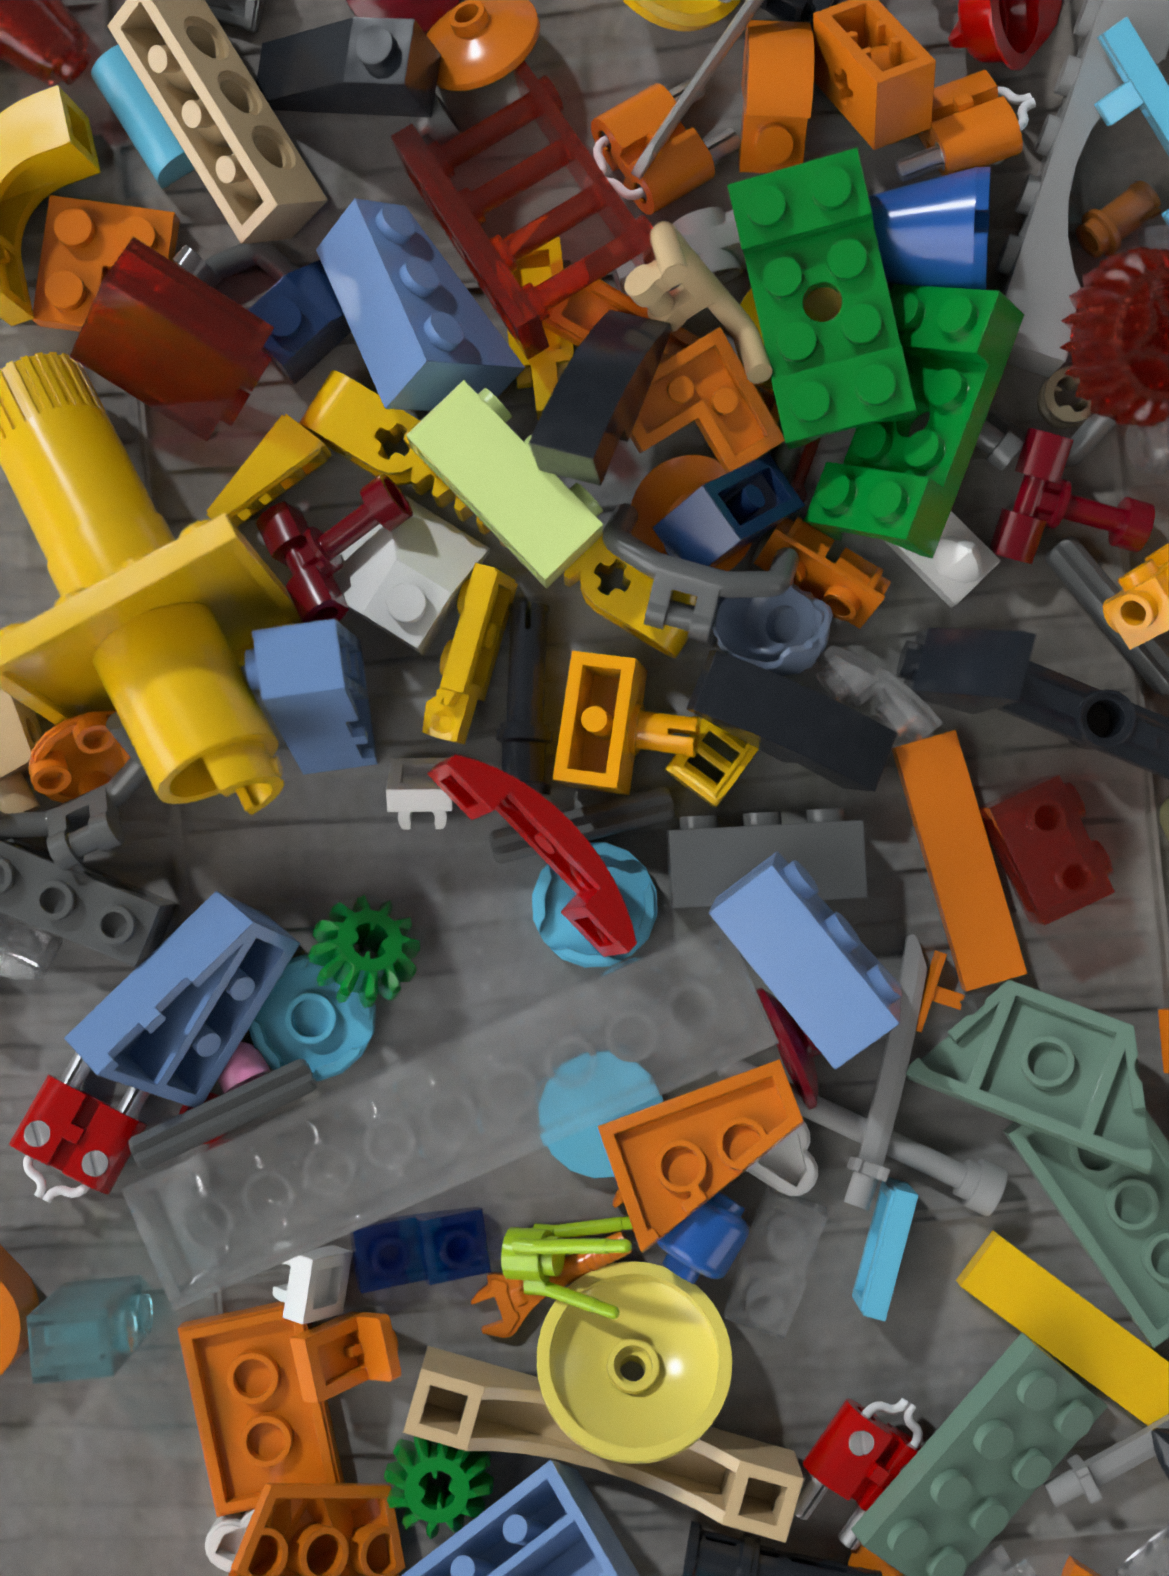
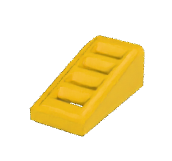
[206,414,332,527]
[664,718,759,808]

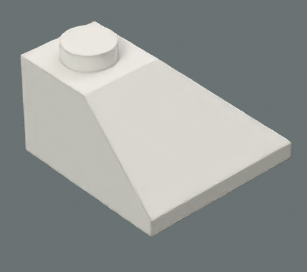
[333,495,490,656]

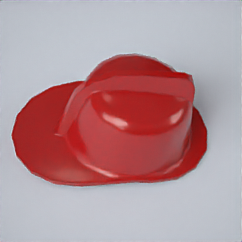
[948,0,1062,71]

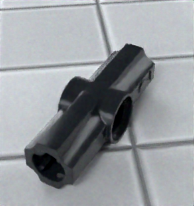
[997,661,1169,780]

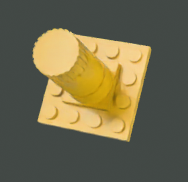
[0,352,304,815]

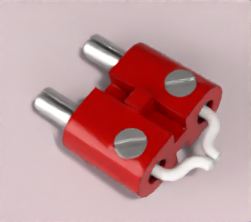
[9,1052,150,1203]
[794,1398,923,1550]

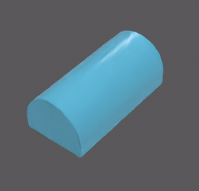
[91,45,195,189]

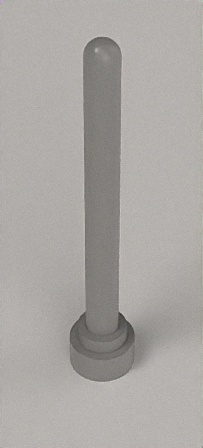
[717,1055,1008,1217]

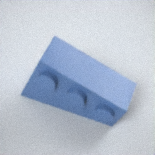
[316,198,525,411]
[245,619,378,775]
[709,851,903,1070]
[64,891,300,1108]
[401,1460,640,1576]

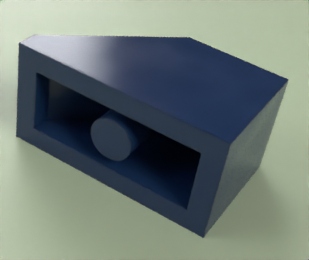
[238,260,351,385]
[652,453,805,567]

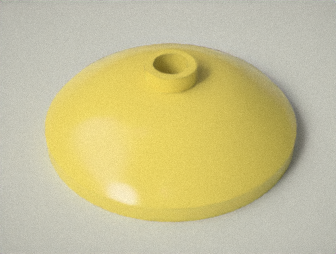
[537,1262,732,1464]

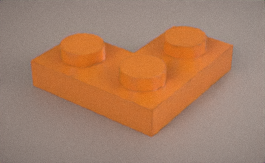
[32,195,180,335]
[630,327,785,474]

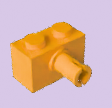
[553,651,701,795]

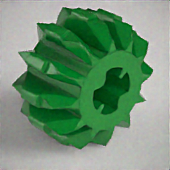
[308,894,420,1009]
[384,1436,494,1540]

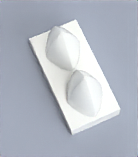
[884,511,1001,608]

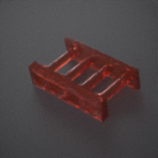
[390,60,656,360]

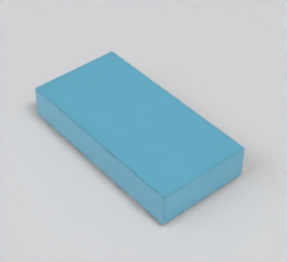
[852,1177,919,1321]

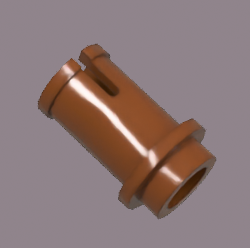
[1076,180,1161,258]

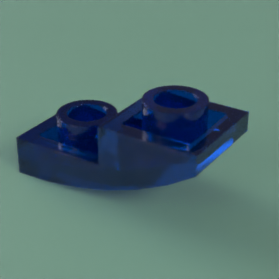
[349,1207,491,1294]

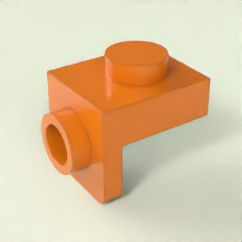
[290,1311,402,1404]

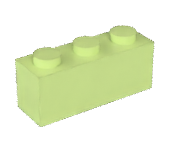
[406,380,603,589]

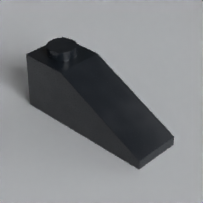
[256,17,441,118]
[896,628,1037,714]

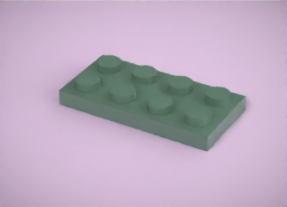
[1002,1108,1169,1348]
[851,1333,1108,1576]

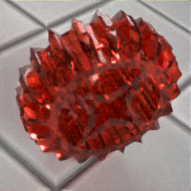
[1059,246,1169,427]

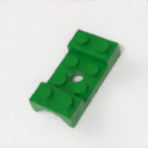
[727,148,916,450]
[804,284,1024,558]

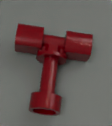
[989,428,1155,564]
[255,473,413,623]

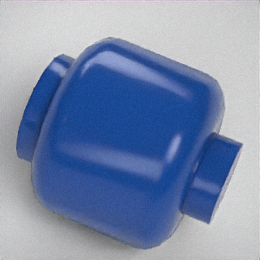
[657,1192,749,1284]

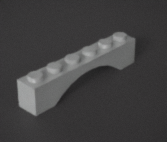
[995,0,1169,378]

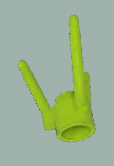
[501,1216,633,1319]

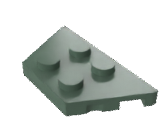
[906,979,1153,1174]

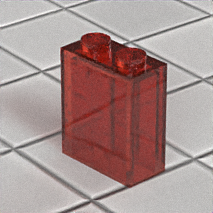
[69,236,275,442]

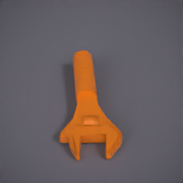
[471,1231,633,1338]

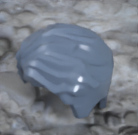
[712,582,833,676]

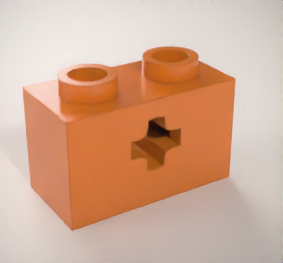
[813,0,936,150]

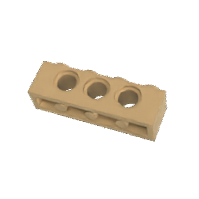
[107,0,328,244]

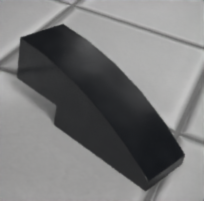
[529,310,672,486]
[686,650,897,792]

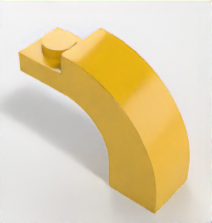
[0,85,101,326]

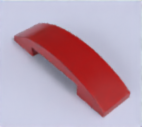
[427,754,637,957]

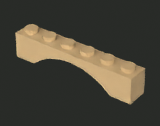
[403,1346,804,1543]

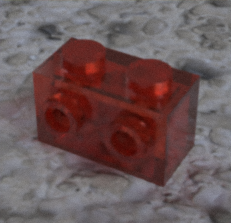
[979,775,1115,925]

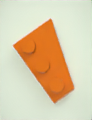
[598,1059,804,1253]

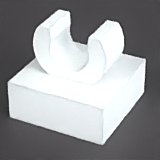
[386,758,453,830]
[272,1245,353,1325]

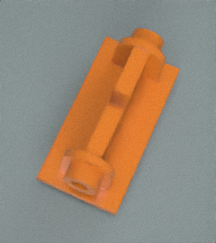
[754,517,891,629]

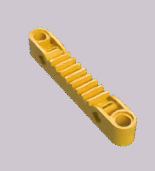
[299,370,698,658]

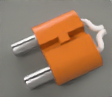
[895,70,1036,182]
[591,77,740,215]

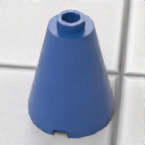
[868,167,991,290]

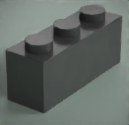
[666,808,868,908]

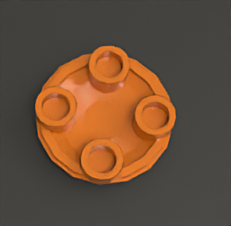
[28,711,145,803]

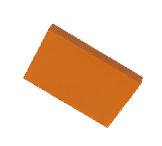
[177,1301,345,1517]

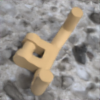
[624,221,772,384]

